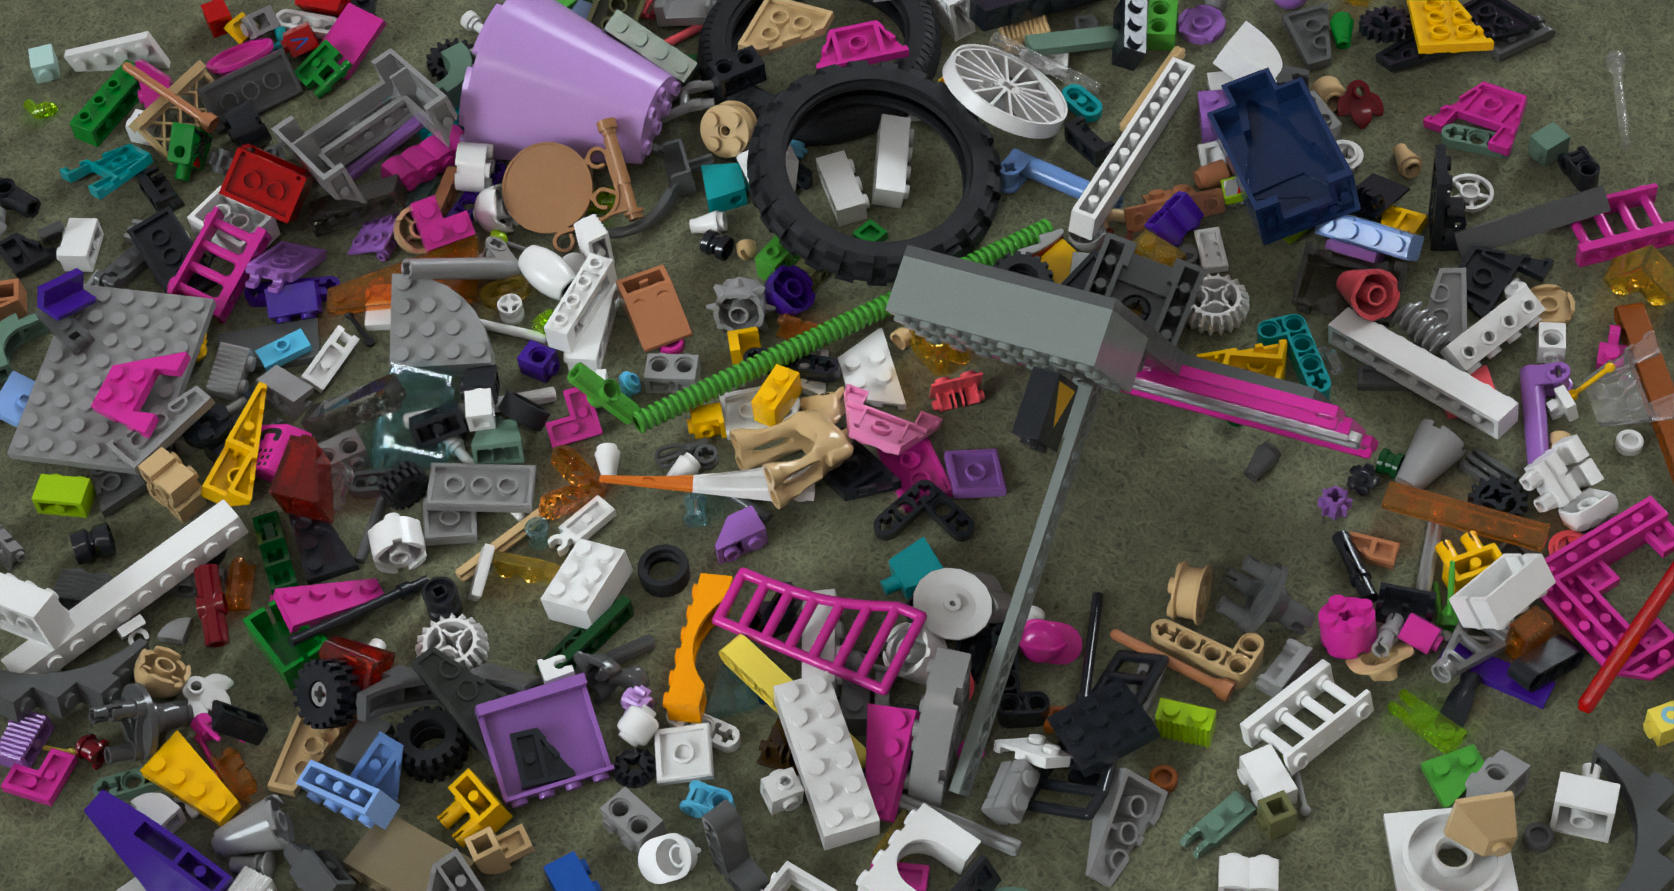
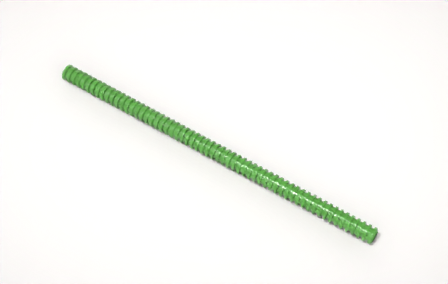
[632,219,1054,433]

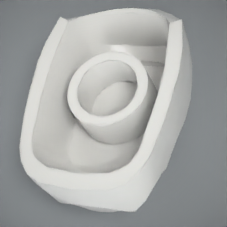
[1558,488,1618,532]

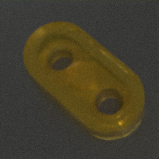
[480,275,531,308]

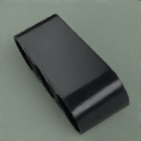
[1507,634,1585,693]

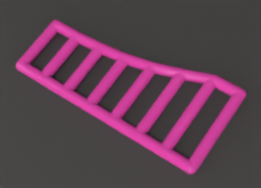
[712,568,927,695]

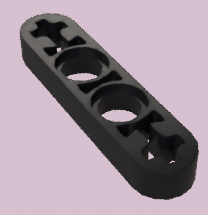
[743,347,841,383]

